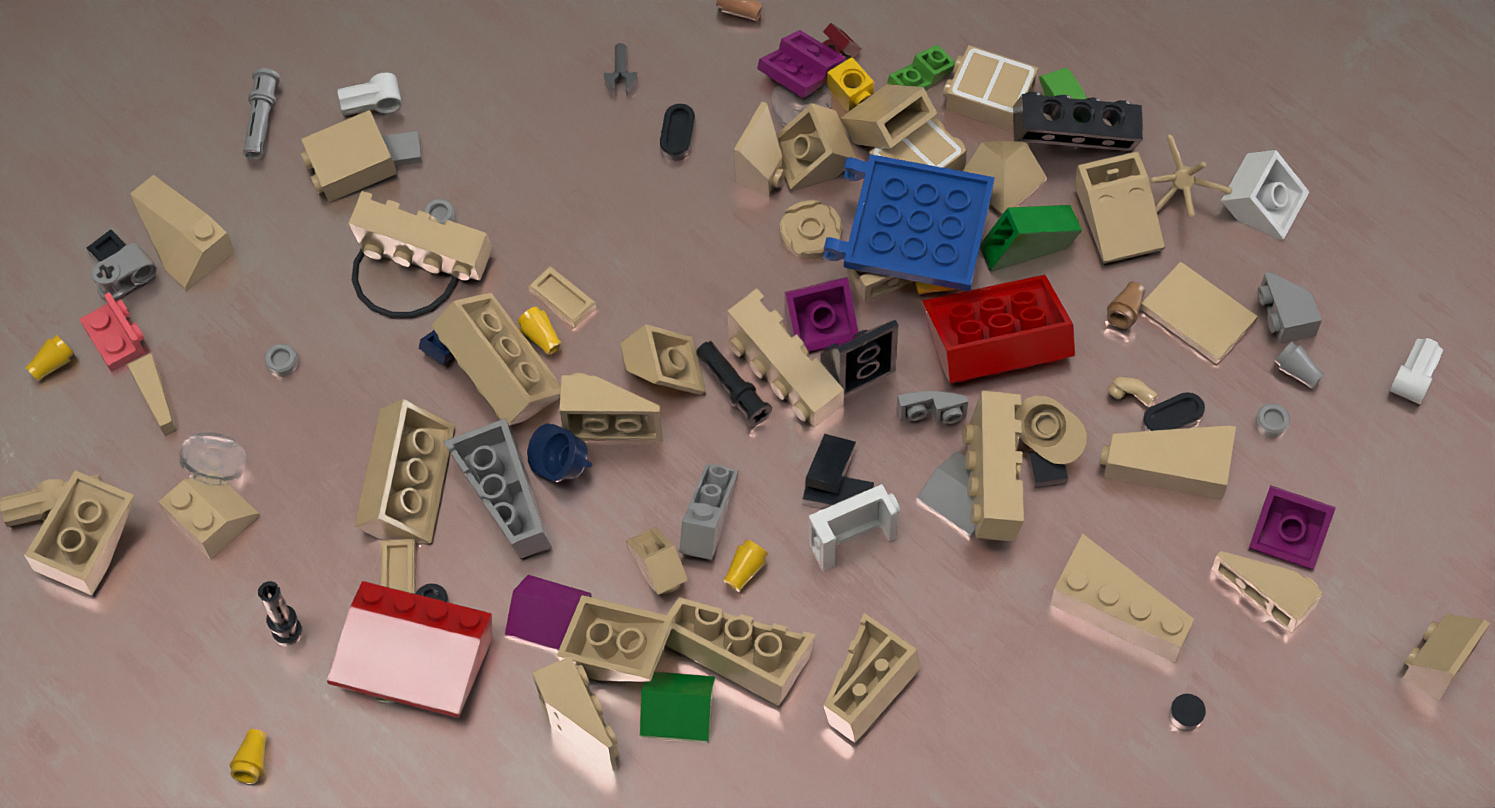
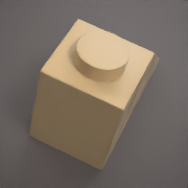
[626,526,688,595]

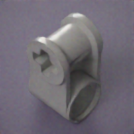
[91,243,157,300]

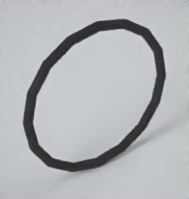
[351,249,458,318]

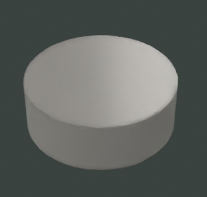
[423,199,456,225]
[264,344,298,377]
[1255,403,1290,438]

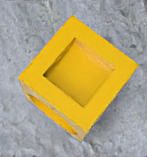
[827,57,874,112]

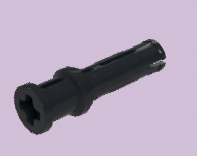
[696,341,772,426]
[258,581,302,646]

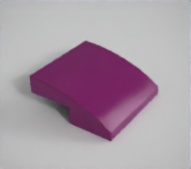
[757,30,846,98]

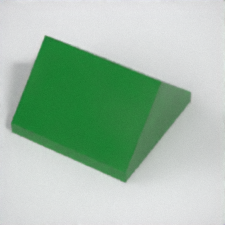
[639,671,715,743]

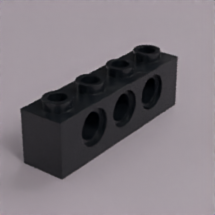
[1013,92,1143,152]

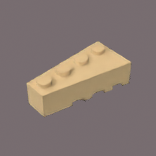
[348,191,493,280]
[727,288,844,428]
[962,391,1024,541]
[1051,533,1194,663]
[665,597,816,706]

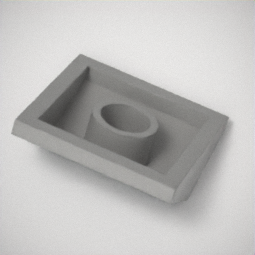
[917,451,975,538]

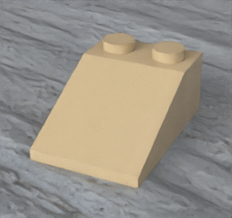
[560,373,663,441]
[24,470,135,595]
[556,595,675,682]

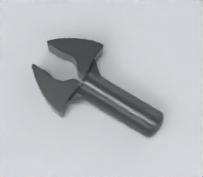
[604,43,638,97]

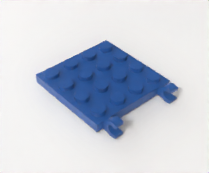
[823,154,995,292]

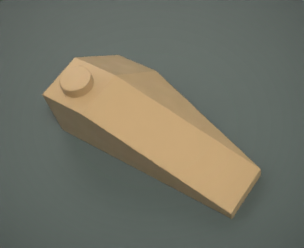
[130,175,235,291]

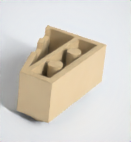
[824,613,921,743]

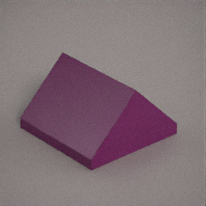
[784,277,859,352]
[1249,485,1336,570]
[505,575,592,652]

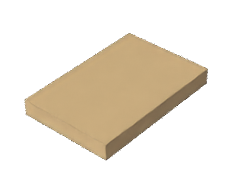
[1140,262,1258,364]

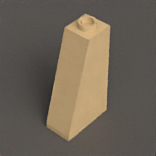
[1100,425,1236,500]

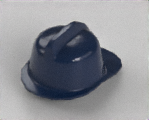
[527,423,593,482]

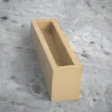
[127,353,176,436]

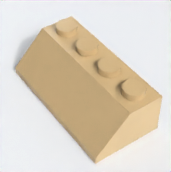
[431,293,561,426]
[355,399,455,544]

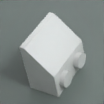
[1221,150,1309,240]

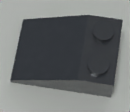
[820,320,899,397]

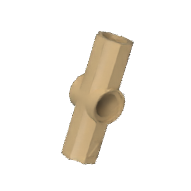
[0,474,102,527]

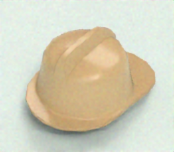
[1015,395,1087,464]

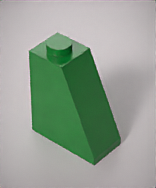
[980,205,1082,271]

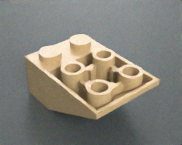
[1074,151,1165,264]
[532,656,620,772]

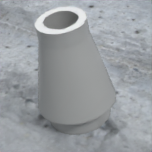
[1275,342,1324,389]

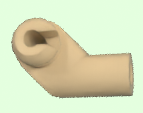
[1108,376,1159,407]

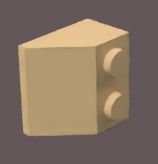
[776,103,856,190]
[158,472,260,560]
[1403,614,1490,701]

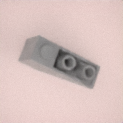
[679,463,738,560]

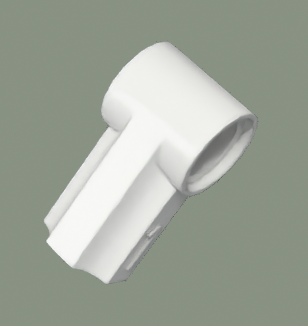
[338,72,402,116]
[1390,338,1443,404]

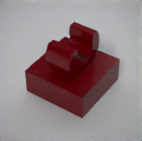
[823,23,862,58]

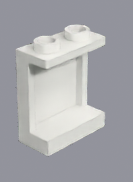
[809,484,900,571]

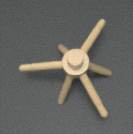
[1150,134,1232,217]

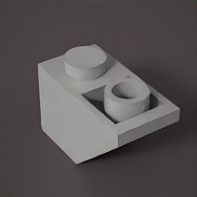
[1258,272,1322,344]

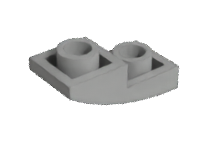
[896,391,968,425]

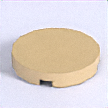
[779,200,842,259]

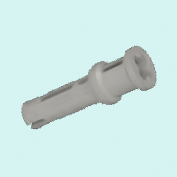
[243,68,280,160]

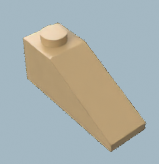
[1212,551,1323,633]

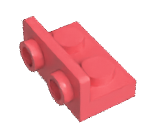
[79,292,145,371]

